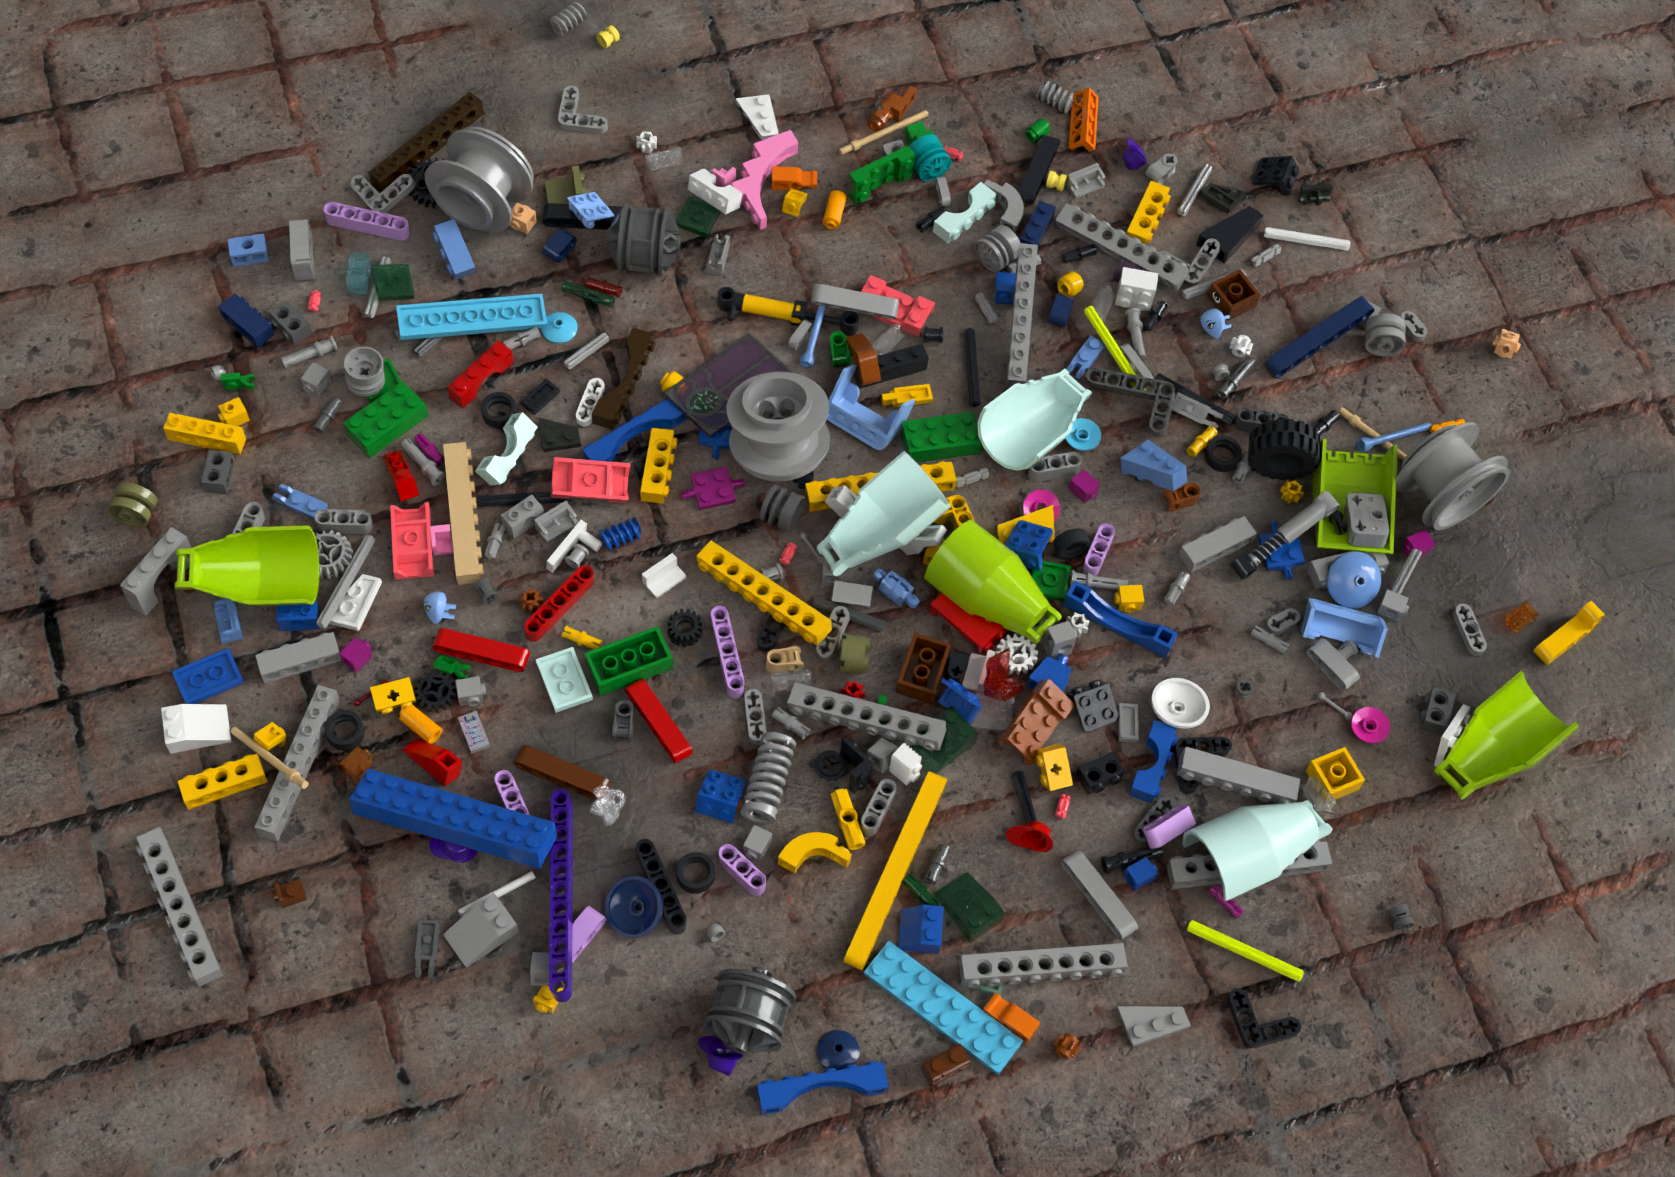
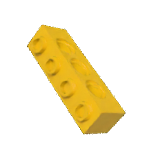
[1126,181,1171,245]
[163,413,246,455]
[640,428,677,504]
[178,753,268,810]

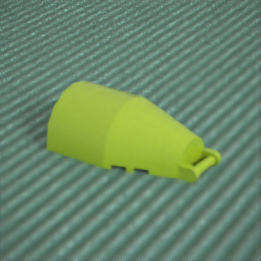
[924,520,1062,644]
[175,526,320,606]
[1434,671,1579,799]

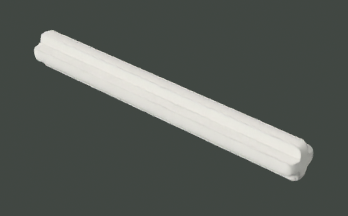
[1264,227,1350,251]

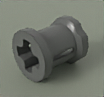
[474,578,498,604]

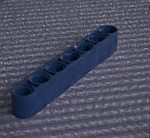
[1264,296,1375,378]

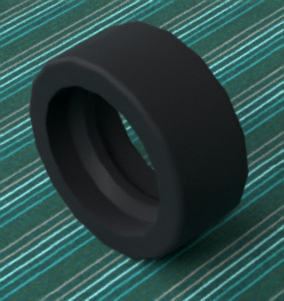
[481,392,517,429]
[1205,436,1242,472]
[1052,528,1091,560]
[324,710,365,751]
[677,852,715,894]

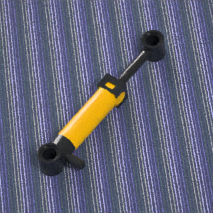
[717,287,859,336]

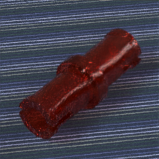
[585,277,623,298]

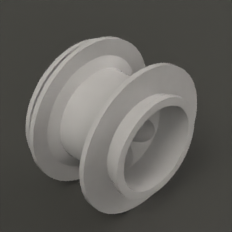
[425,126,534,233]
[727,372,830,481]
[1396,422,1510,530]

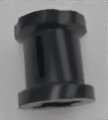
[924,326,943,343]

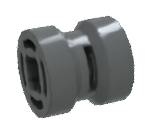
[1388,904,1414,931]

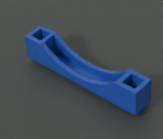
[583,398,688,462]
[1063,581,1178,658]
[757,1061,889,1115]

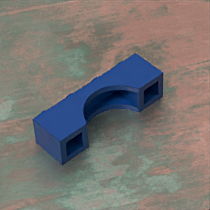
[1129,720,1178,803]

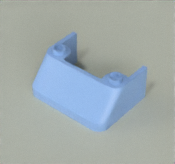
[827,364,916,450]
[1301,598,1388,658]

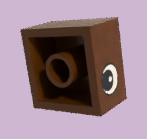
[1207,269,1260,321]

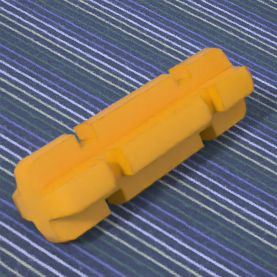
[1430,419,1465,434]

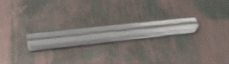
[316,535,375,629]

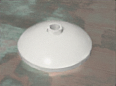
[1151,678,1210,729]

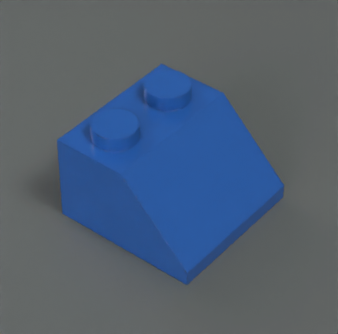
[898,904,944,954]

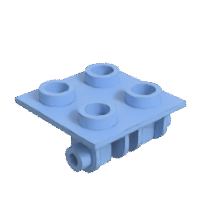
[567,192,615,229]

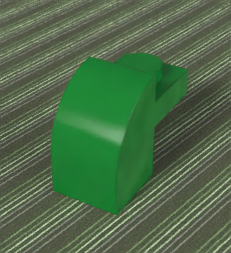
[903,121,934,146]

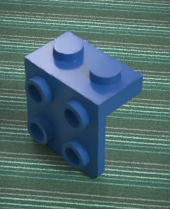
[995,272,1016,304]
[1005,520,1053,571]
[938,678,983,724]
[695,770,746,824]

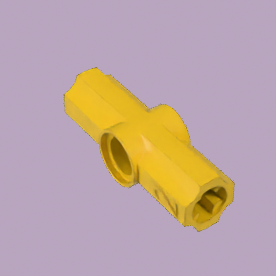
[830,788,866,851]

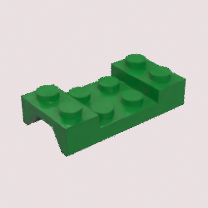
[847,145,915,204]

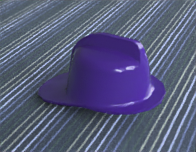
[1122,138,1149,170]
[429,837,477,863]
[697,1036,743,1076]

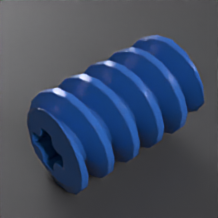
[599,517,641,552]

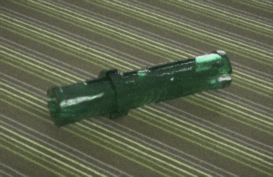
[561,280,615,308]

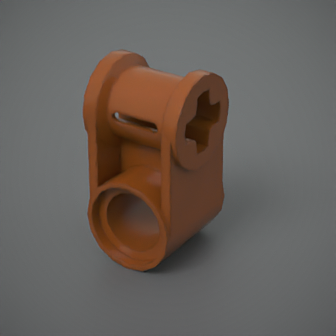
[1163,483,1201,511]

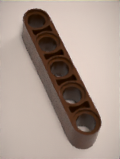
[513,745,611,802]

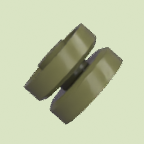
[107,482,158,528]

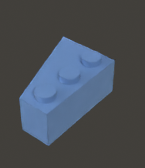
[432,219,475,280]
[1120,440,1187,491]

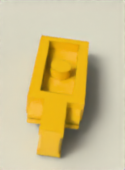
[881,384,933,407]

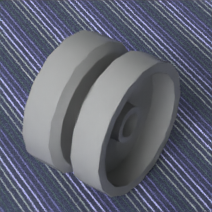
[1365,313,1406,357]

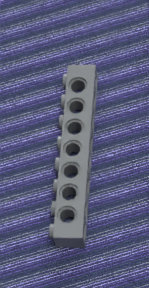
[1055,203,1188,291]
[1006,243,1038,387]
[787,682,946,750]
[254,685,340,842]
[136,827,223,987]
[1166,840,1332,890]
[958,943,1128,988]

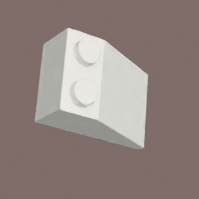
[161,704,232,754]

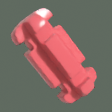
[944,145,963,161]
[308,290,321,312]
[779,542,797,565]
[1055,794,1071,819]

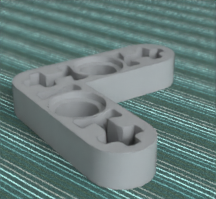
[558,86,608,134]
[350,174,415,213]
[1155,238,1220,286]

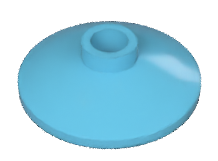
[541,312,578,344]
[1065,418,1101,451]

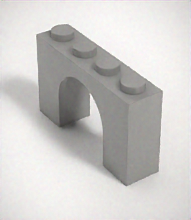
[120,527,191,616]

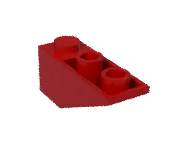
[383,450,419,501]
[402,739,462,787]

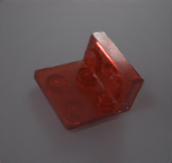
[983,649,1024,702]

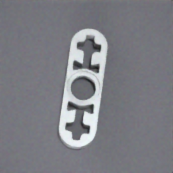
[576,378,605,427]

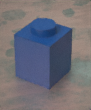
[1123,857,1158,892]

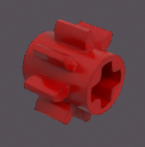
[841,680,865,699]

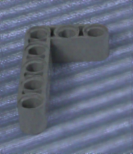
[1087,368,1175,437]

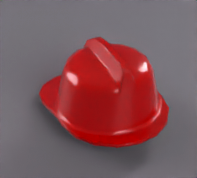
[1006,821,1053,852]

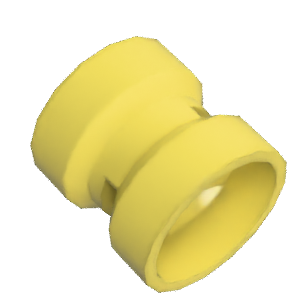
[596,25,620,49]
[1046,171,1067,192]

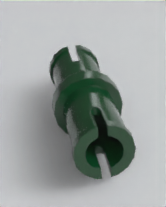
[902,874,940,906]

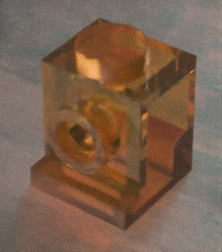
[1504,600,1539,634]
[341,746,374,783]

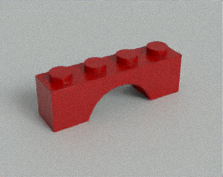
[447,340,514,409]

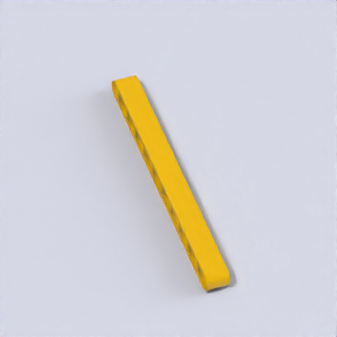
[843,771,947,971]

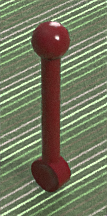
[353,679,389,706]

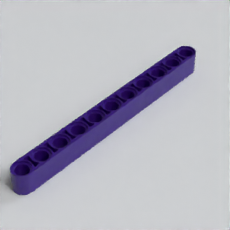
[549,789,573,1003]

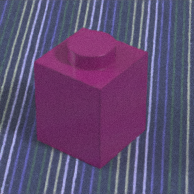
[1069,469,1100,503]
[1402,529,1436,557]
[339,637,373,673]

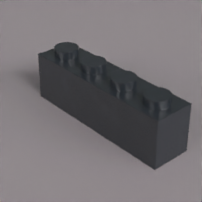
[853,344,929,389]

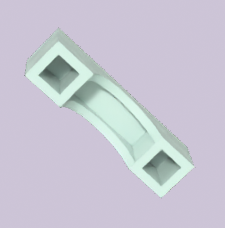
[933,182,996,244]
[475,412,537,486]

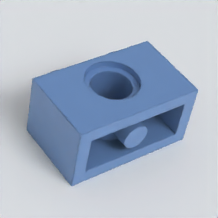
[228,234,269,267]

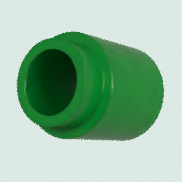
[1025,118,1050,143]

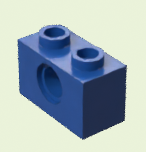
[276,601,320,631]

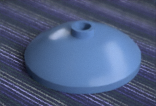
[1326,552,1381,608]

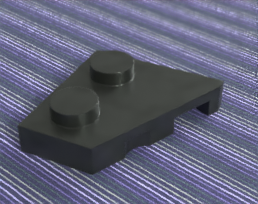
[1200,183,1247,214]
[538,418,581,452]

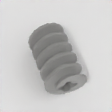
[550,2,587,37]
[1036,81,1074,114]

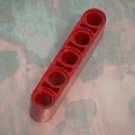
[524,565,594,642]
[432,628,530,672]
[624,678,693,764]

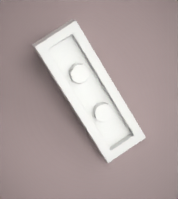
[546,520,603,573]

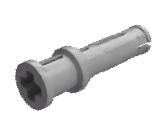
[1124,308,1146,360]
[281,335,338,369]
[401,438,446,486]
[1069,570,1128,590]

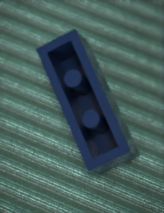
[1020,201,1056,248]
[218,293,275,348]

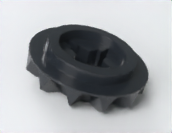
[814,750,846,781]

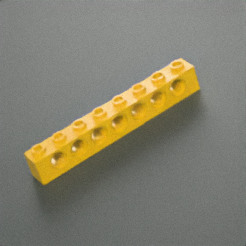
[805,461,957,512]
[696,540,832,646]

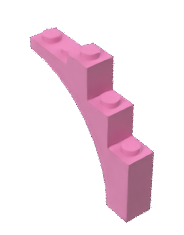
[731,130,798,230]

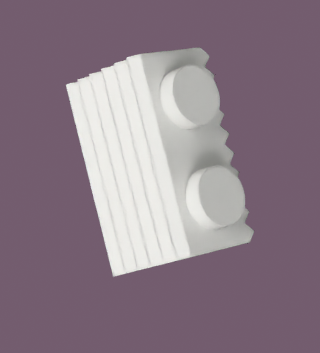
[889,743,922,786]

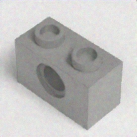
[501,495,544,539]
[1043,621,1078,659]

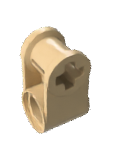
[765,646,804,674]

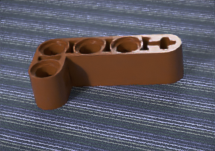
[846,333,881,385]

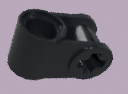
[946,649,970,685]

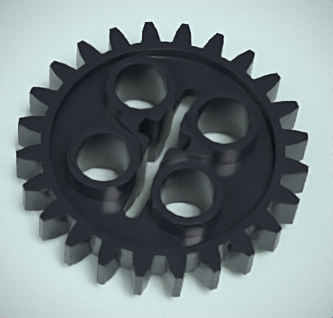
[406,157,445,208]

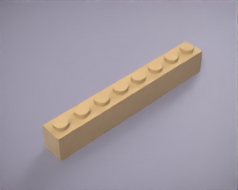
[443,442,484,585]

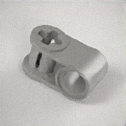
[1145,153,1178,184]

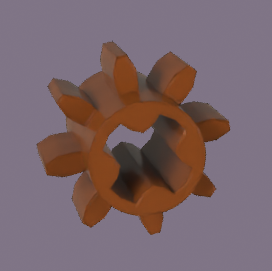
[519,588,544,614]
[1053,1033,1081,1060]

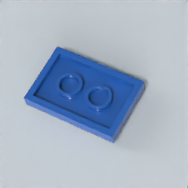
[172,648,244,704]

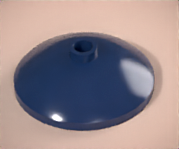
[605,876,663,938]

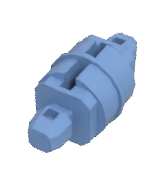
[873,568,920,608]

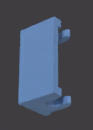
[214,599,244,644]

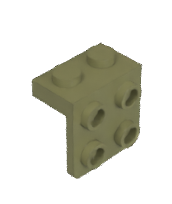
[545,166,586,204]

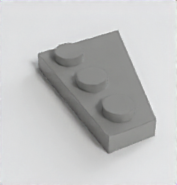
[1116,1006,1191,1047]

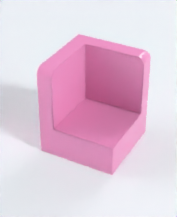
[711,167,736,187]
[430,524,453,555]

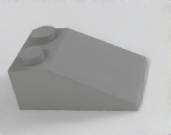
[443,893,519,968]

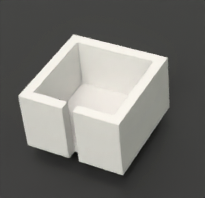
[1115,267,1159,311]

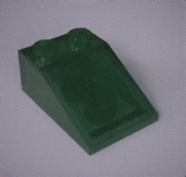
[908,706,978,774]
[934,872,1006,943]

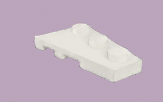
[736,94,779,140]
[329,574,382,631]
[1434,704,1471,767]

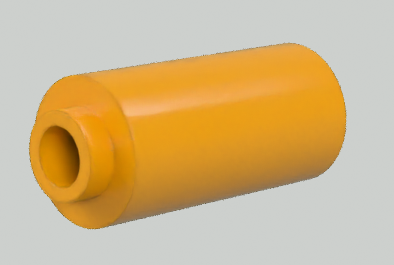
[822,190,847,230]
[399,705,443,744]

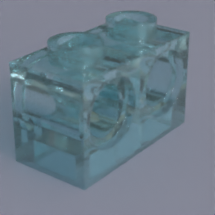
[346,252,372,295]

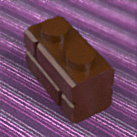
[921,1043,970,1087]

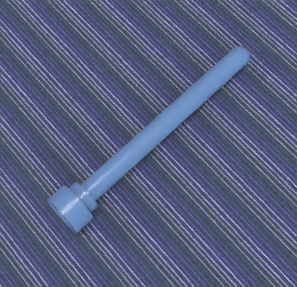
[799,305,826,368]
[1356,422,1432,453]

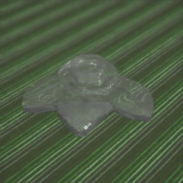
[589,785,626,826]

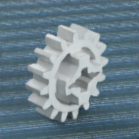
[995,633,1038,675]

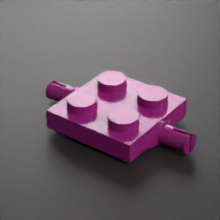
[681,466,745,511]

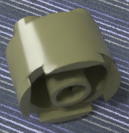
[839,633,870,674]

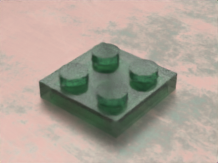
[676,196,721,238]
[371,264,415,300]

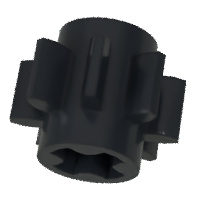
[793,471,814,489]

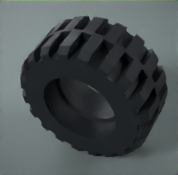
[1248,418,1321,480]

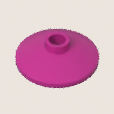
[1023,489,1060,522]
[1351,707,1390,744]

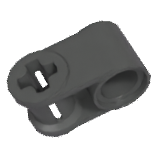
[612,700,634,740]

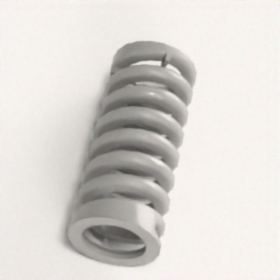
[740,732,796,825]

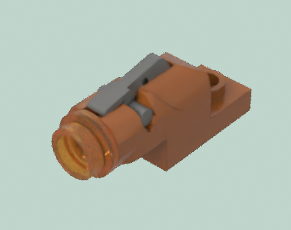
[868,86,916,131]

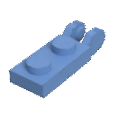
[1066,335,1105,379]
[272,484,328,520]

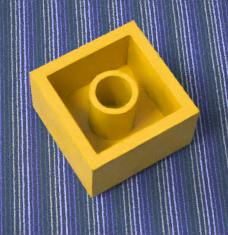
[1306,747,1365,804]

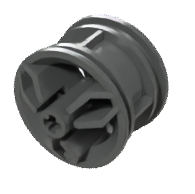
[607,203,681,276]
[703,967,796,1054]

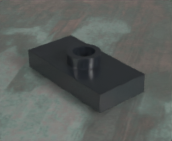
[521,379,560,415]

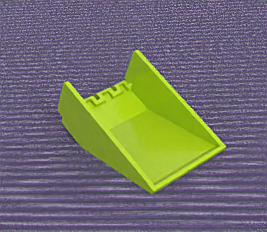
[1312,439,1398,555]

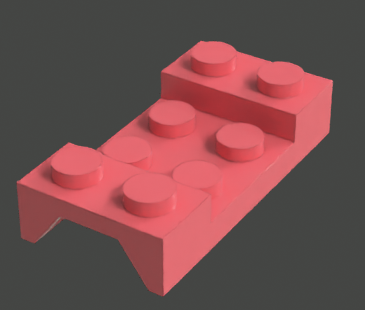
[861,275,935,337]
[551,457,630,503]
[390,502,434,580]

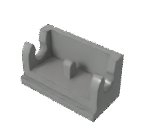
[1066,163,1106,199]
[705,235,730,276]
[534,501,578,543]
[832,581,873,609]

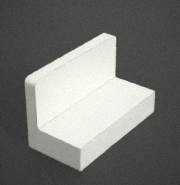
[642,553,686,598]
[962,650,995,693]

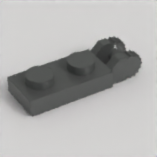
[415,919,441,978]

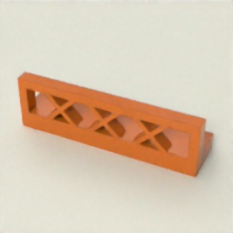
[1069,87,1099,152]

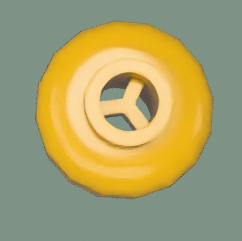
[1057,271,1084,297]
[660,371,688,396]

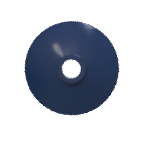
[817,1030,859,1071]

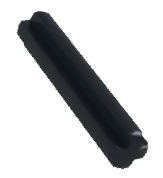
[1013,770,1037,823]

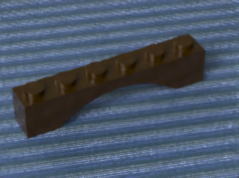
[592,327,656,430]

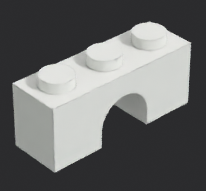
[687,169,742,214]

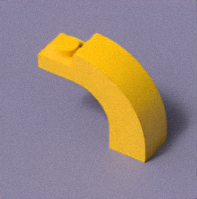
[778,832,852,874]

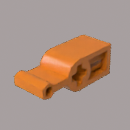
[772,166,817,191]
[983,993,1041,1044]

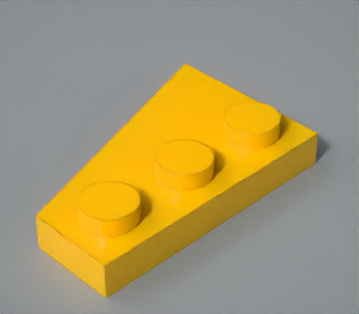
[997,505,1055,545]

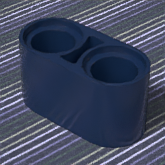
[542,229,577,263]
[1048,293,1074,327]

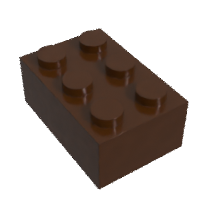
[896,633,951,704]

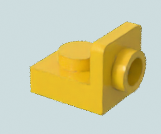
[782,188,808,217]
[253,722,286,751]
[533,986,563,1014]

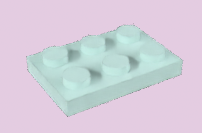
[536,647,593,713]

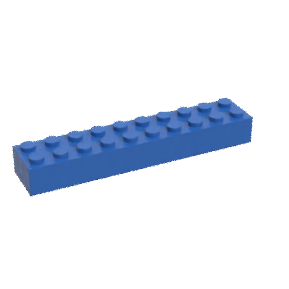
[349,769,557,869]

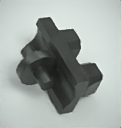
[1299,182,1333,206]

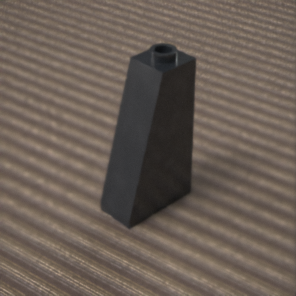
[1196,206,1264,264]

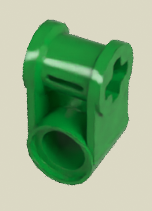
[829,331,851,367]

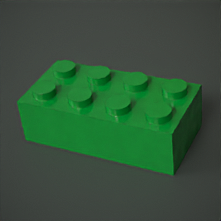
[343,381,428,459]
[901,411,982,463]
[585,626,673,696]

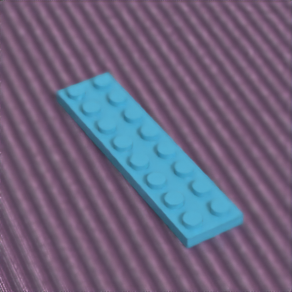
[396,294,547,340]
[864,941,1023,1075]

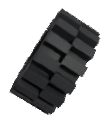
[667,609,702,647]

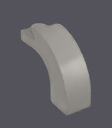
[984,179,1024,234]

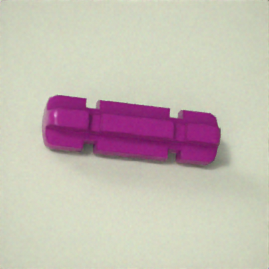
[1209,884,1244,919]

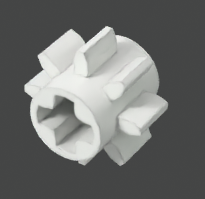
[636,132,657,153]
[1229,335,1253,357]
[1066,612,1090,637]

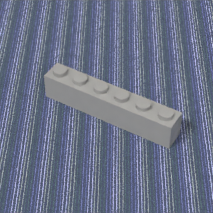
[1177,747,1300,804]

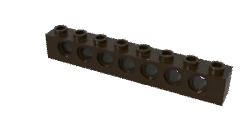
[369,92,484,193]

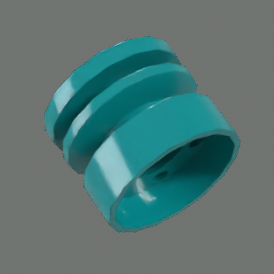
[909,134,952,181]

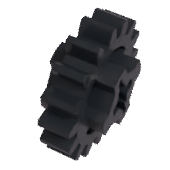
[413,670,457,713]

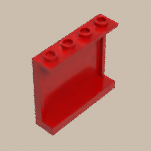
[929,593,1008,655]

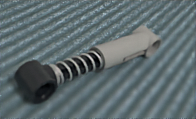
[1231,490,1340,580]

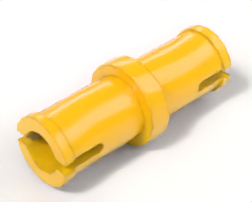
[1186,426,1217,458]
[562,626,603,650]

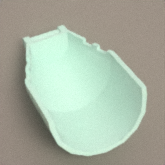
[977,369,1092,471]
[817,451,951,576]
[1182,800,1333,901]

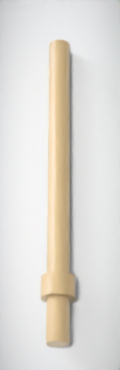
[839,110,928,155]
[1338,407,1407,461]
[231,727,309,789]

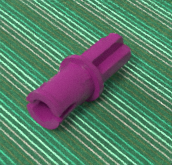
[414,433,445,466]

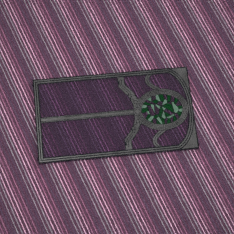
[663,333,793,438]

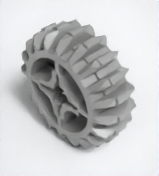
[315,530,353,580]

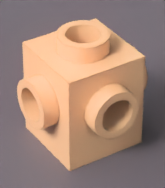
[509,203,537,234]
[1493,329,1521,359]

